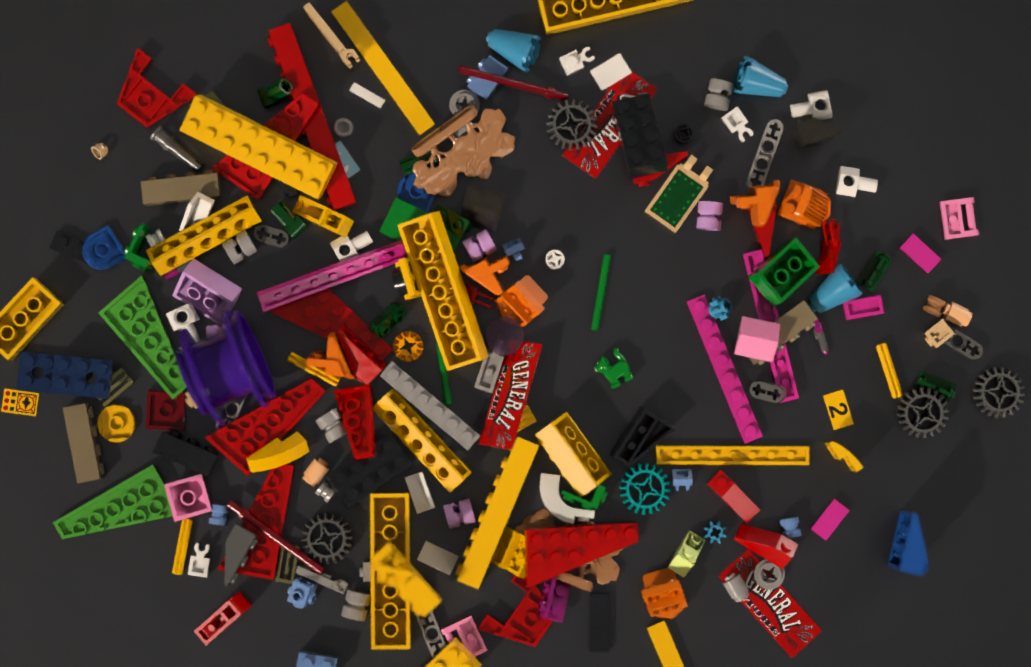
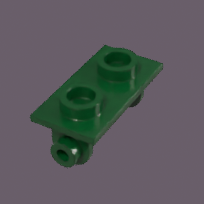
[434,202,471,238]
[856,250,893,293]
[368,302,407,340]
[914,370,957,402]

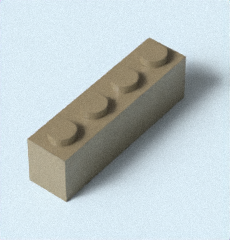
[141,170,222,206]
[748,300,818,365]
[63,403,105,483]

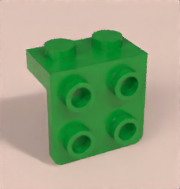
[124,223,154,272]
[561,484,608,511]

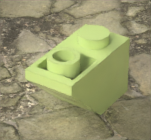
[668,530,706,577]

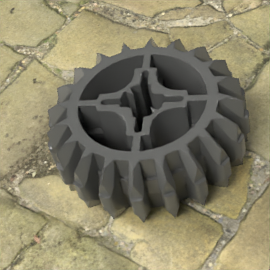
[546,99,598,151]
[973,367,1025,418]
[897,386,949,438]
[301,512,353,565]

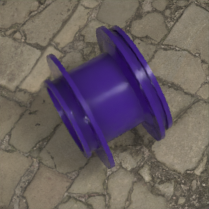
[175,309,277,426]

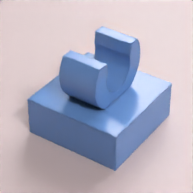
[502,238,525,261]
[672,469,693,491]

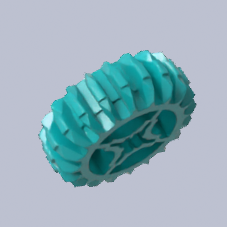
[619,463,671,515]

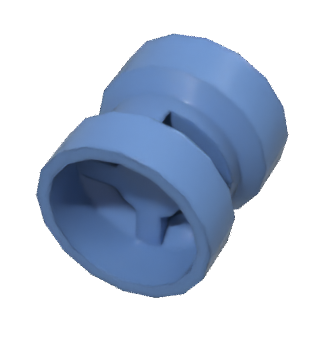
[209,504,230,526]
[779,516,802,538]

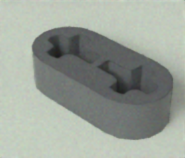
[253,225,290,248]
[750,380,787,403]

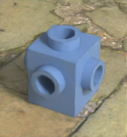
[287,576,318,609]

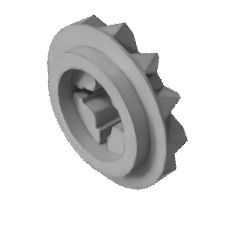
[449,90,480,116]
[754,559,785,590]

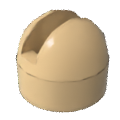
[91,143,108,160]

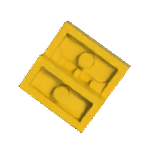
[825,441,863,472]
[490,526,525,578]

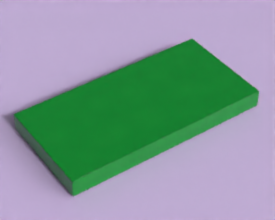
[379,197,461,252]

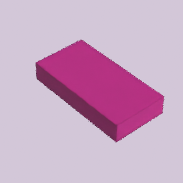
[899,233,941,274]
[843,295,884,320]
[810,499,849,541]

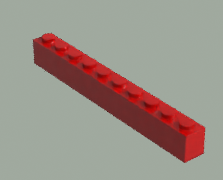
[267,23,357,211]

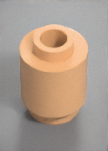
[942,302,972,327]
[302,458,330,487]

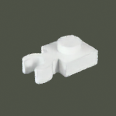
[559,47,595,76]
[721,107,753,142]
[188,543,211,578]

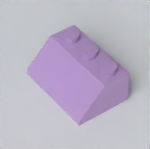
[172,259,242,326]

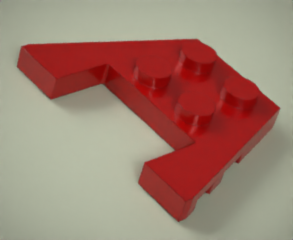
[117,48,197,128]
[477,575,553,647]

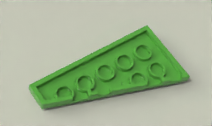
[99,275,187,400]
[53,464,173,539]

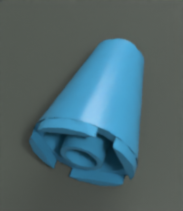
[486,29,541,72]
[733,56,788,97]
[808,263,863,313]

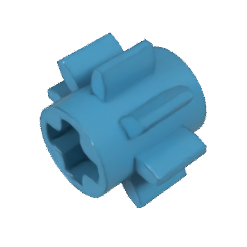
[709,296,733,321]
[703,521,727,544]

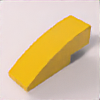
[292,195,354,238]
[246,431,310,473]

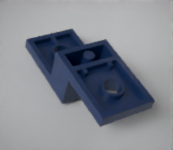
[16,351,113,399]

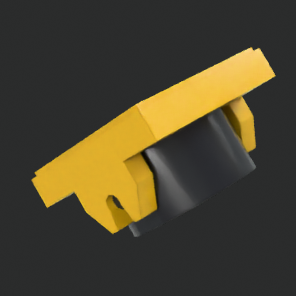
[392,258,421,300]

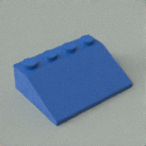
[887,510,929,576]

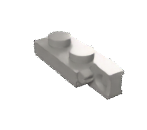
[474,339,505,393]
[296,564,348,595]

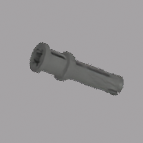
[150,125,204,173]

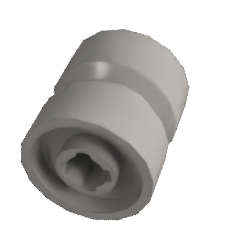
[704,78,734,111]
[222,230,258,265]
[316,408,347,443]
[341,589,371,622]

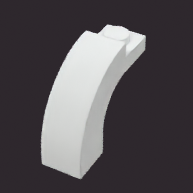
[539,473,595,525]

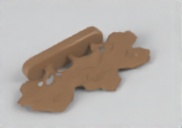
[411,105,515,197]
[514,509,624,592]

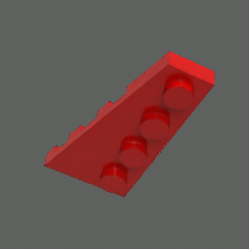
[333,384,375,460]

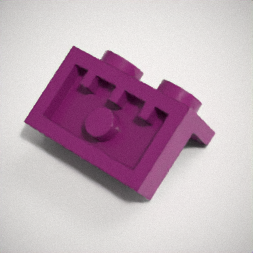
[538,577,571,623]

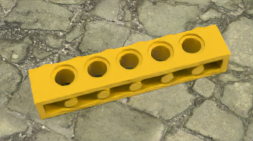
[146,196,262,276]
[373,388,472,493]

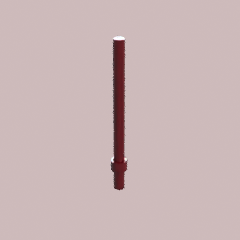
[458,65,569,100]
[227,500,325,574]

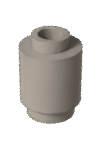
[723,572,749,603]

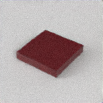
[145,390,187,431]

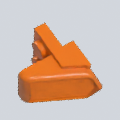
[777,179,831,230]
[730,180,780,227]
[459,254,510,295]
[495,275,548,329]
[306,332,355,379]
[641,568,688,619]

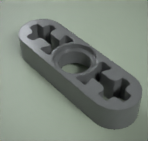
[933,324,983,360]

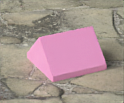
[734,316,780,362]
[164,474,212,522]

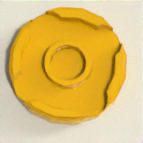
[97,404,136,443]

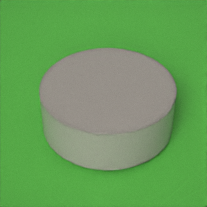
[334,118,353,138]

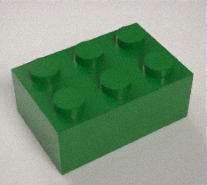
[748,237,820,306]

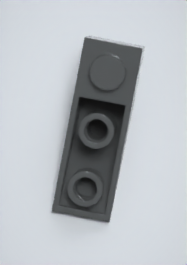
[224,523,258,586]

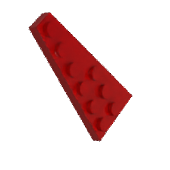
[211,93,320,200]
[270,271,393,361]
[205,378,326,476]
[217,464,294,580]
[525,522,638,588]

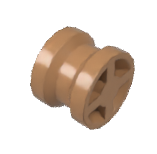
[923,295,946,317]

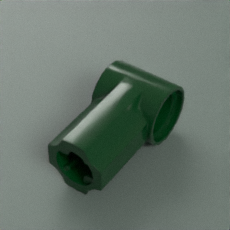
[257,78,293,108]
[399,150,439,176]
[270,201,308,240]

